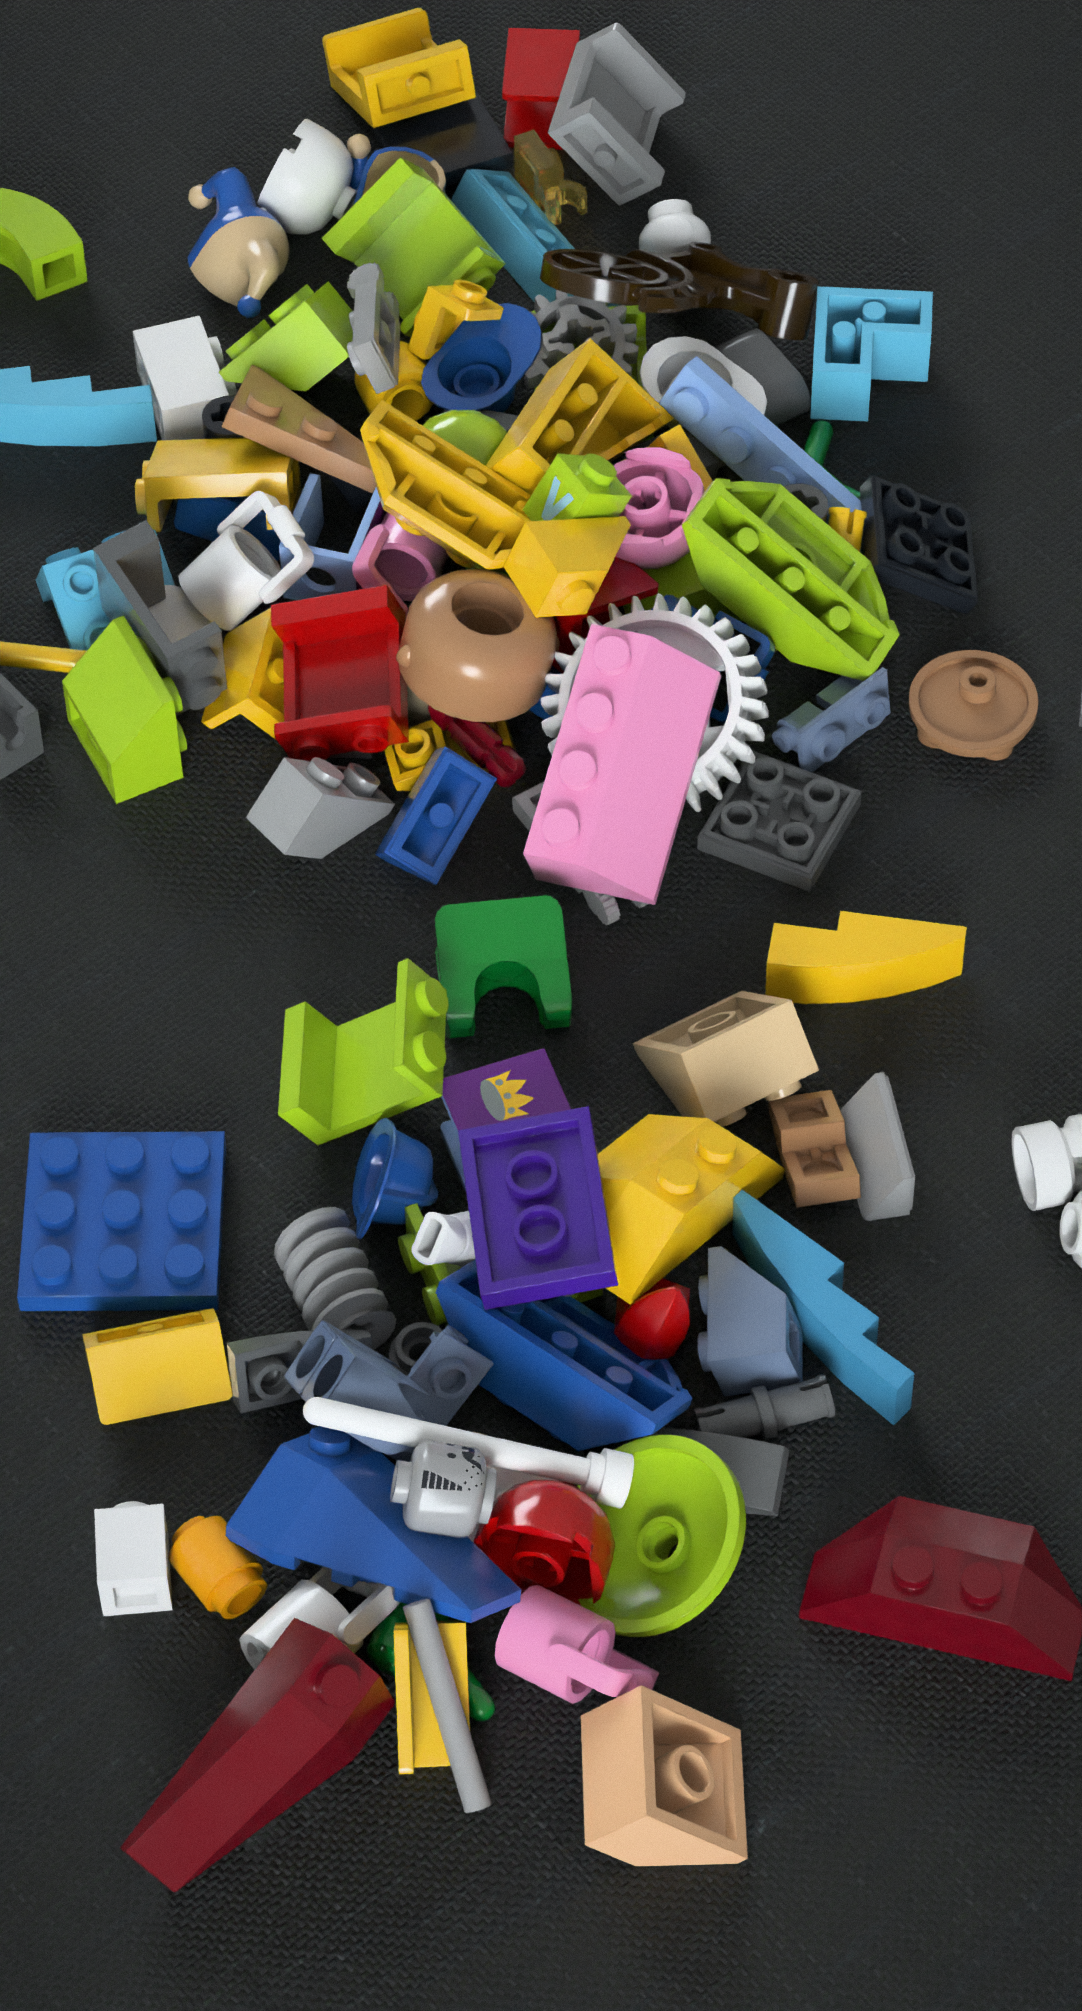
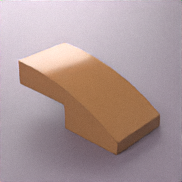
[768,1090,861,1208]

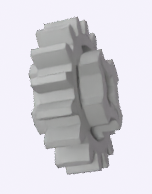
[524,290,639,390]

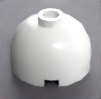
[257,119,357,234]

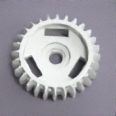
[541,593,769,812]

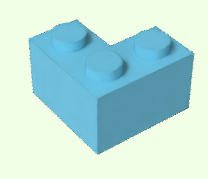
[810,286,933,422]

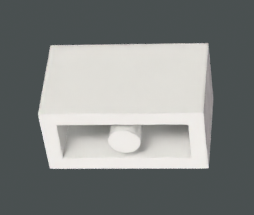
[133,316,237,440]

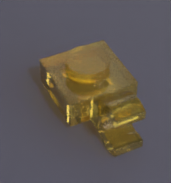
[514,129,588,225]

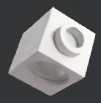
[94,1501,172,1616]

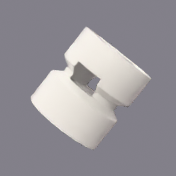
[1012,1114,1082,1211]

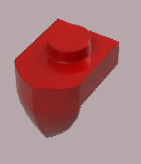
[614,1278,690,1360]

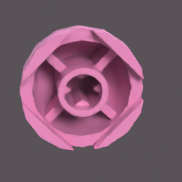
[614,447,705,569]

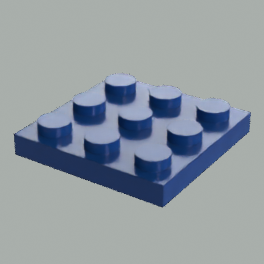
[17,1131,226,1311]

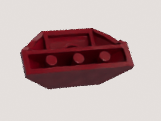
[799,1496,1082,1681]

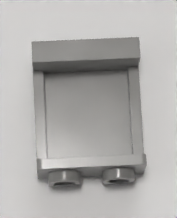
[548,23,686,206]

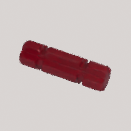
[427,705,526,788]

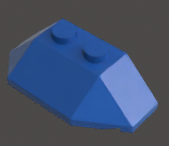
[436,1259,692,1451]

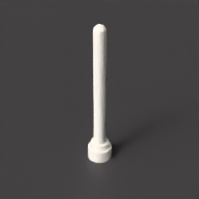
[303,1397,634,1509]

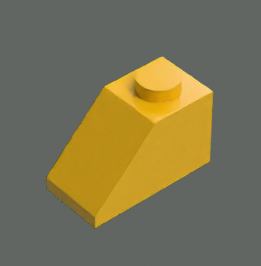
[503,516,631,618]

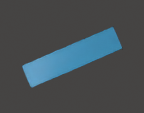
[732,1190,914,1425]

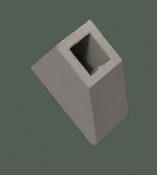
[246,757,395,859]

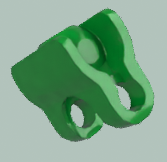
[435,895,572,1038]

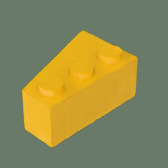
[486,338,674,495]

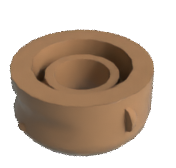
[396,569,560,722]

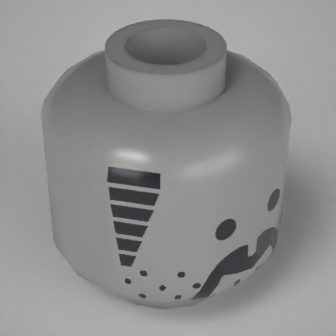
[390,1440,497,1538]

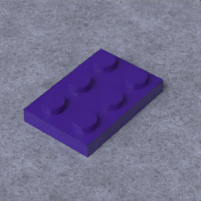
[458,1106,618,1310]

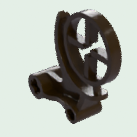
[540,242,819,340]

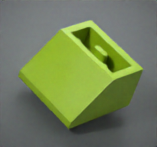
[218,281,353,391]
[62,616,187,804]

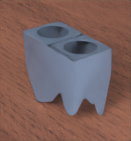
[284,1320,431,1455]

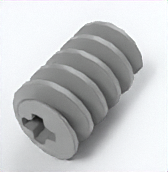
[274,1207,396,1350]

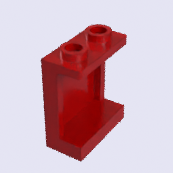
[271,585,409,761]

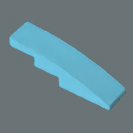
[0,366,157,446]

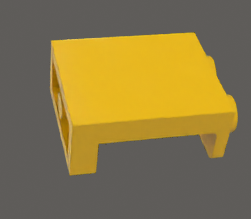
[322,8,476,128]
[135,437,301,532]

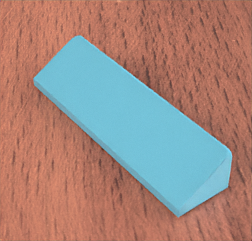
[451,169,622,307]

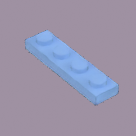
[659,356,861,524]

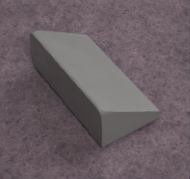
[840,1072,915,1221]

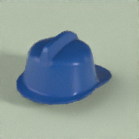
[421,303,542,413]
[352,1118,438,1240]

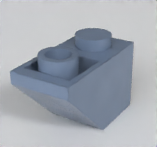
[698,1246,803,1396]

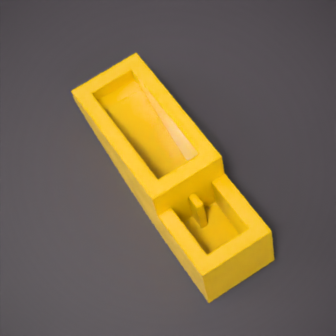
[765,911,967,1004]

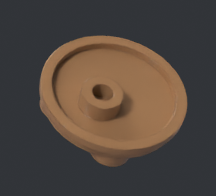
[908,650,1038,761]

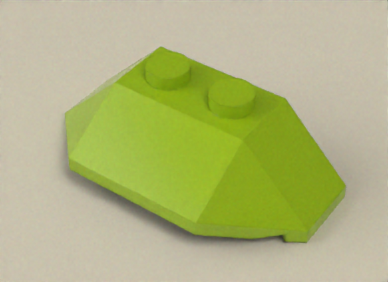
[682,478,900,681]

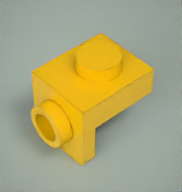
[407,280,504,360]

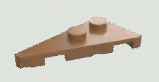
[222,365,376,493]

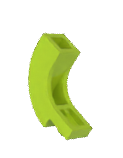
[0,188,88,301]

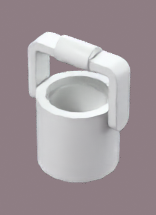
[178,491,314,631]
[239,1567,400,1670]

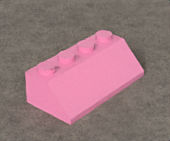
[523,624,721,905]

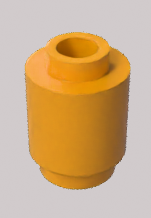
[168,1516,267,1619]

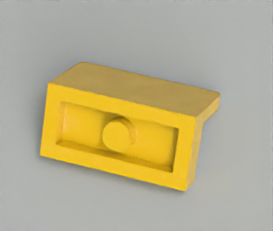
[201,608,284,740]
[82,1308,233,1425]
[394,1620,470,1775]

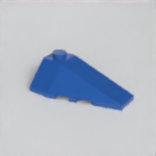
[225,1426,521,1623]

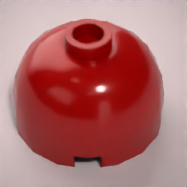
[473,1480,615,1606]

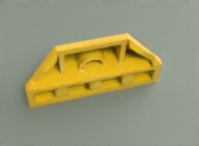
[360,400,531,572]
[598,1114,785,1305]

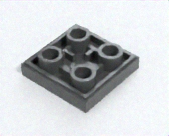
[697,750,862,892]

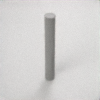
[403,1599,492,1813]

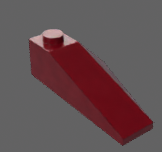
[120,1617,395,1892]

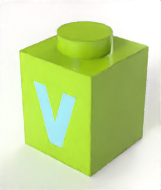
[523,453,632,521]

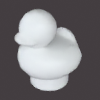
[639,199,711,254]

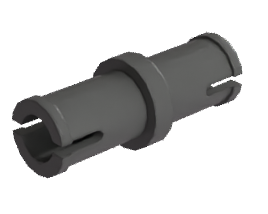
[693,1374,835,1441]

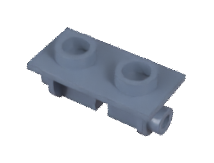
[772,667,890,772]
[384,1325,494,1462]

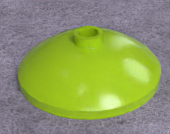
[577,1435,746,1637]

